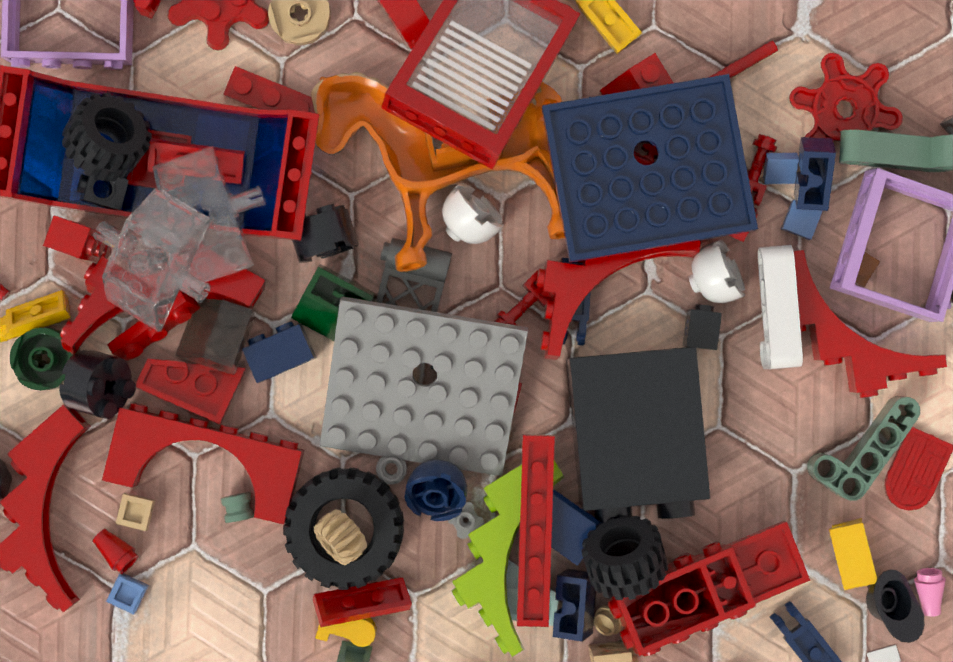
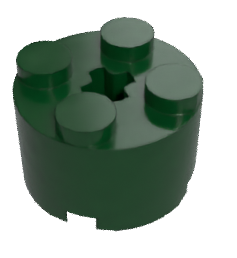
[10,328,80,391]

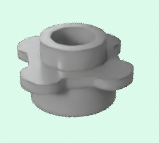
[448,502,484,539]

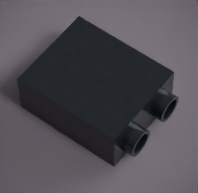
[566,347,710,523]

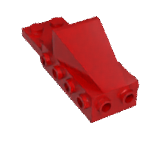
[608,521,810,657]

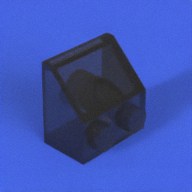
[175,298,255,375]

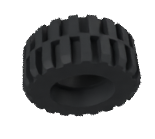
[283,467,404,590]

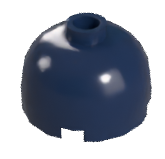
[404,459,468,521]

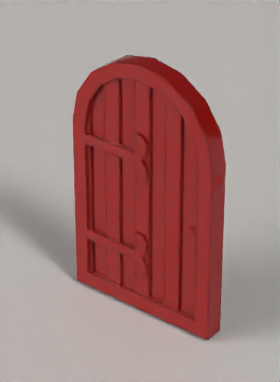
[884,427,953,511]

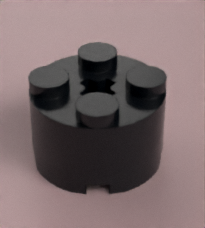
[292,204,359,263]
[59,350,136,420]

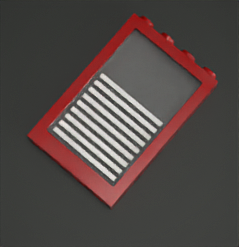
[381,0,581,170]

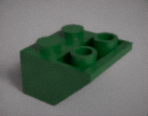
[291,264,374,341]

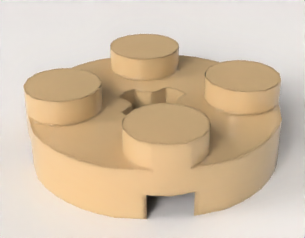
[268,0,331,45]

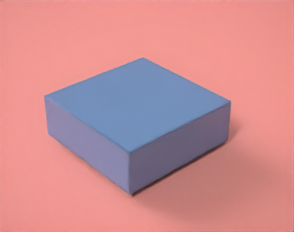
[763,153,799,184]
[781,200,822,240]
[106,573,149,615]

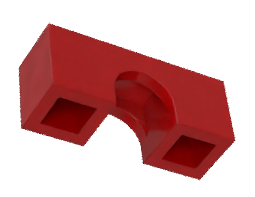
[43,215,113,263]

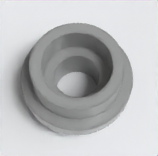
[376,456,407,485]

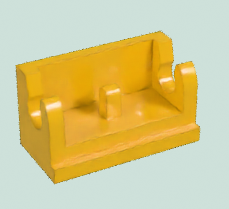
[829,518,877,590]

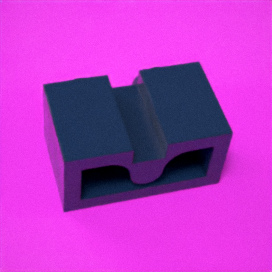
[794,137,836,211]
[242,321,317,383]
[552,569,596,642]

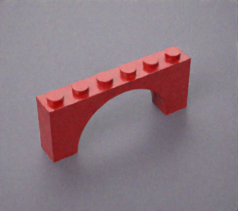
[102,402,305,525]

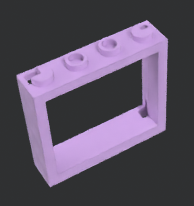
[1,0,134,70]
[830,168,953,322]

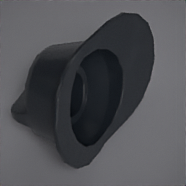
[866,569,925,643]

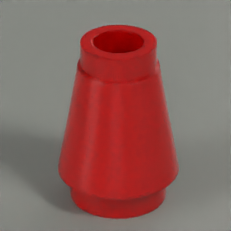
[92,529,139,574]

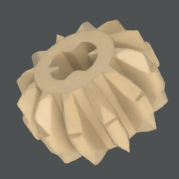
[314,509,367,565]

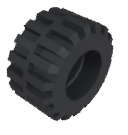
[62,93,152,181]
[581,515,668,600]

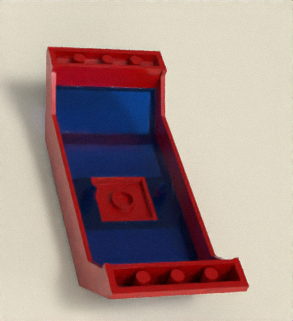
[0,65,320,241]

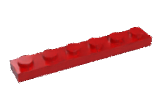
[517,434,555,627]

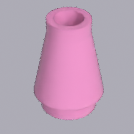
[914,568,946,616]

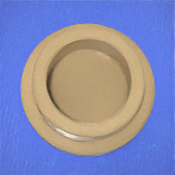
[594,605,623,636]

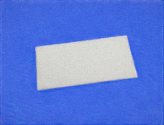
[867,645,901,662]

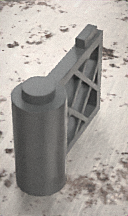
[372,237,452,312]

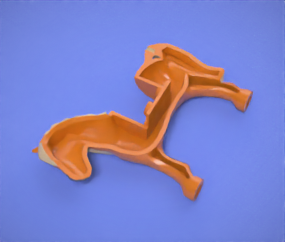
[311,72,565,272]

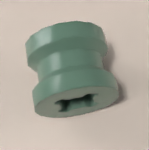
[220,492,255,523]

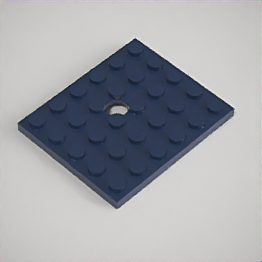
[541,74,758,263]

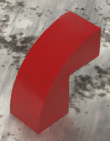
[376,0,430,49]

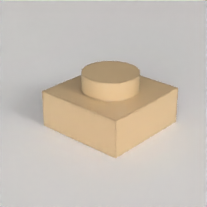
[116,493,155,531]

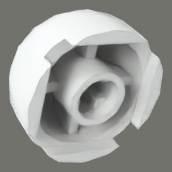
[442,183,503,244]
[689,239,745,303]

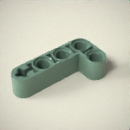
[839,130,953,172]
[807,396,920,501]

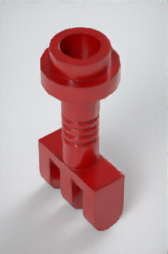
[748,134,777,206]
[494,270,552,326]

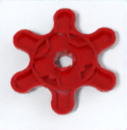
[167,0,269,51]
[789,53,903,141]

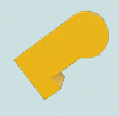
[315,618,377,647]

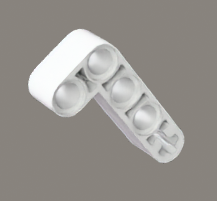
[758,245,803,369]

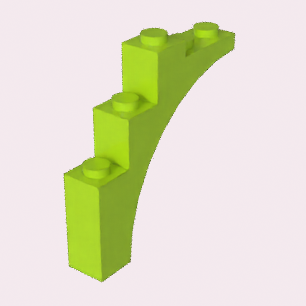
[451,461,564,657]

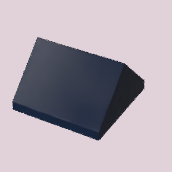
[551,490,602,566]

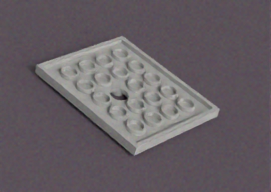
[320,297,528,476]

